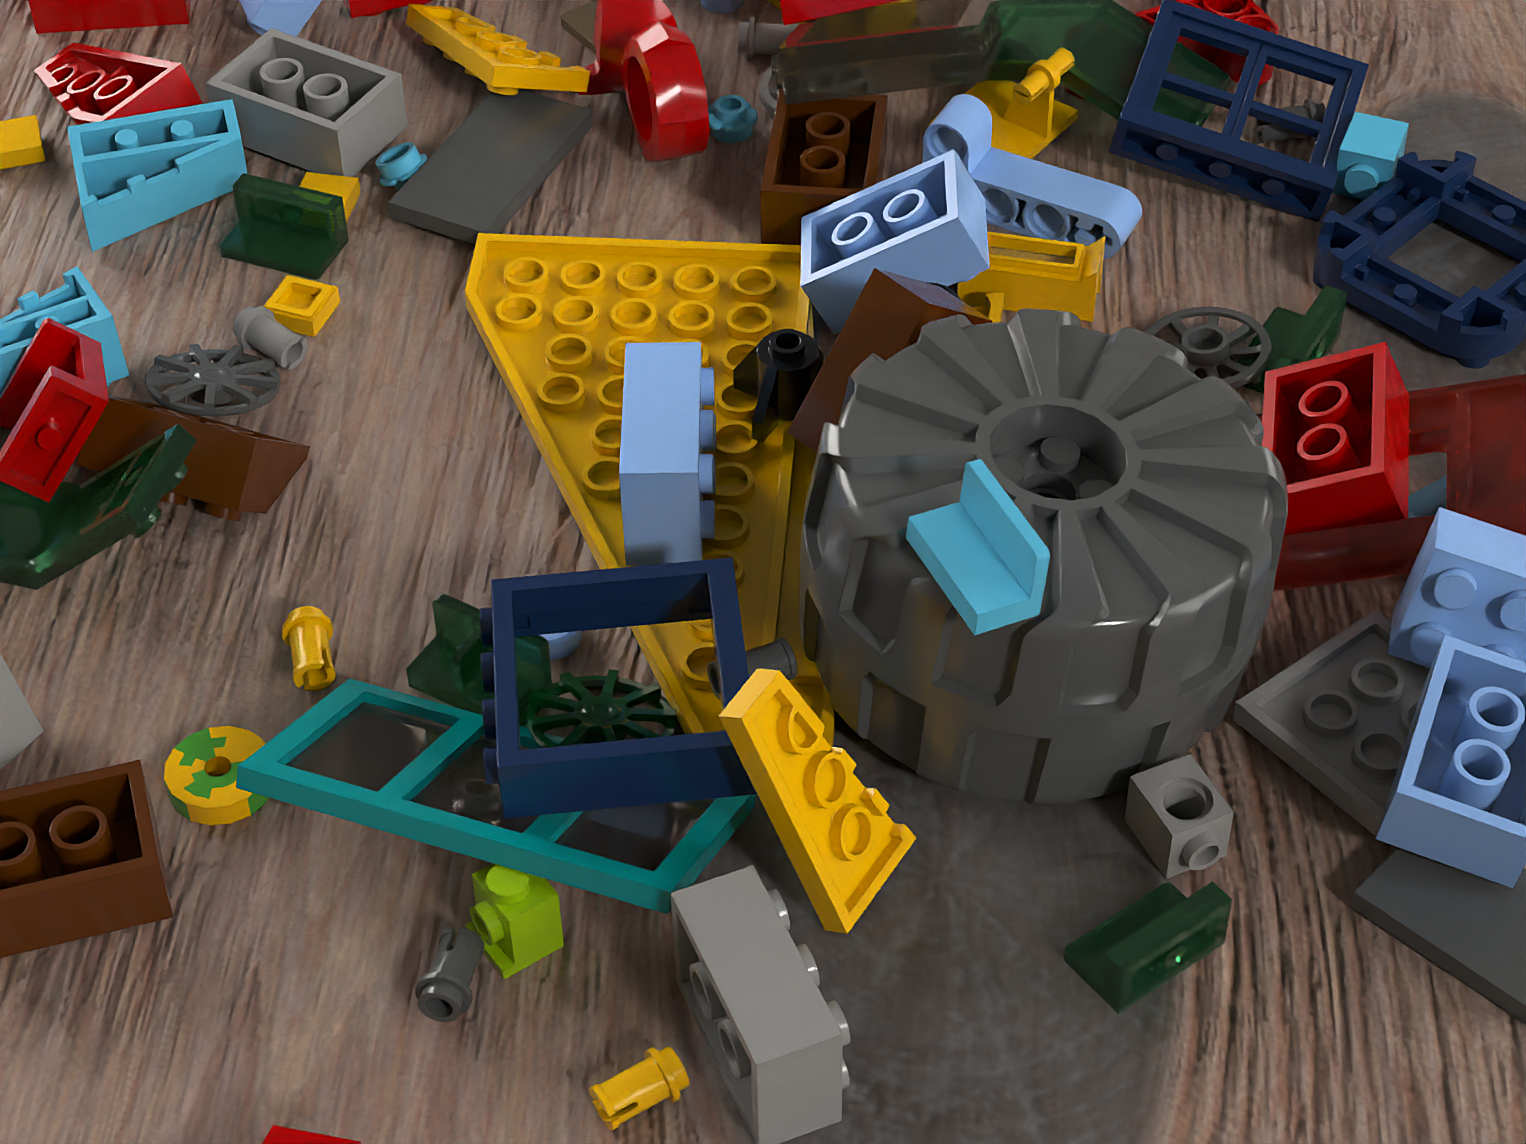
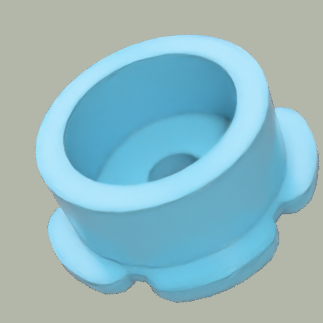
[708,95,758,143]
[375,142,428,191]

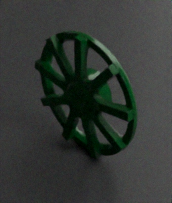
[526,669,676,748]

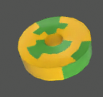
[164,726,269,826]

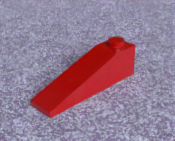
[34,42,203,125]

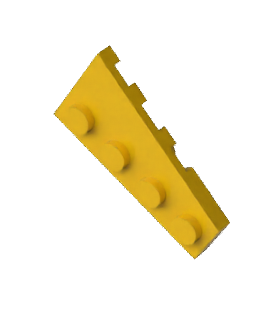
[406,4,590,95]
[719,669,916,934]

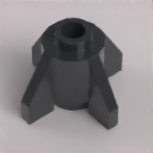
[733,329,824,442]

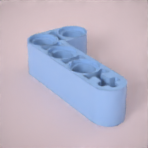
[922,94,1142,259]

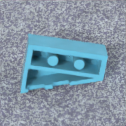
[67,99,249,252]
[0,266,129,394]

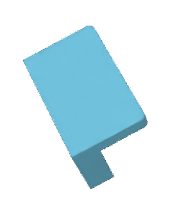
[906,459,1050,636]

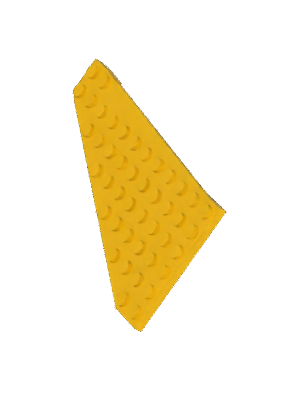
[465,233,835,747]

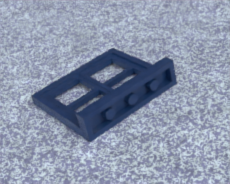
[1108,0,1369,222]

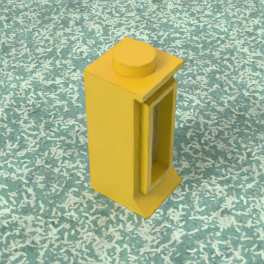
[957,231,1106,322]

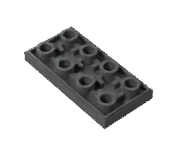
[388,88,594,246]

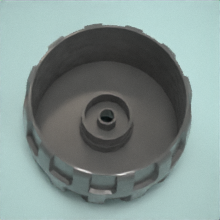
[799,308,1288,805]

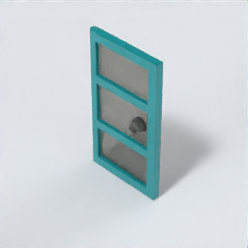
[236,678,756,914]

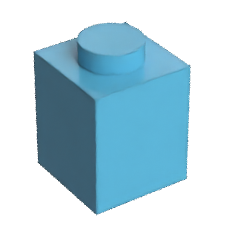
[1332,112,1409,200]

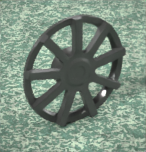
[1145,307,1272,389]
[145,344,280,416]

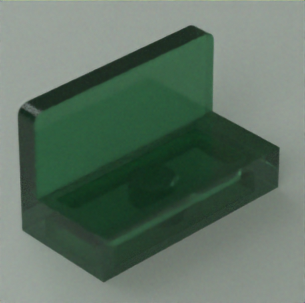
[220,173,349,280]
[1231,285,1347,394]
[1064,881,1232,1014]

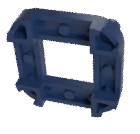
[1313,151,1526,369]

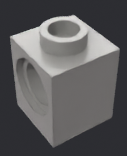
[1125,754,1234,879]

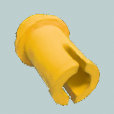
[281,606,336,691]
[589,1046,690,1131]

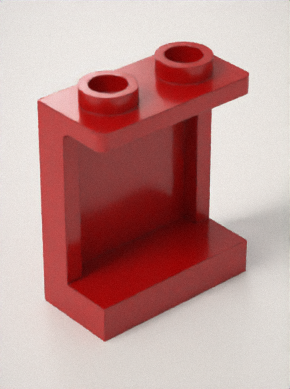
[0,318,109,502]

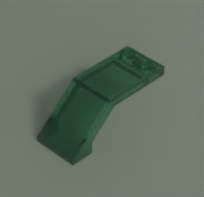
[929,0,1232,127]
[0,423,197,590]

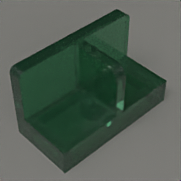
[406,593,553,727]

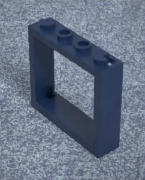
[479,557,757,819]

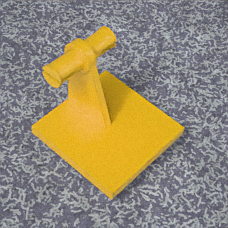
[929,48,1079,159]

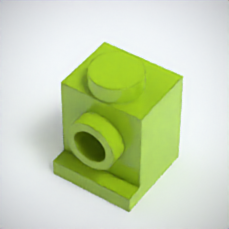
[465,863,564,980]

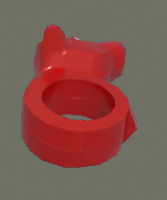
[576,0,710,162]

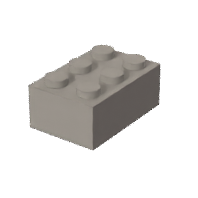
[205,28,408,177]
[671,865,850,1144]

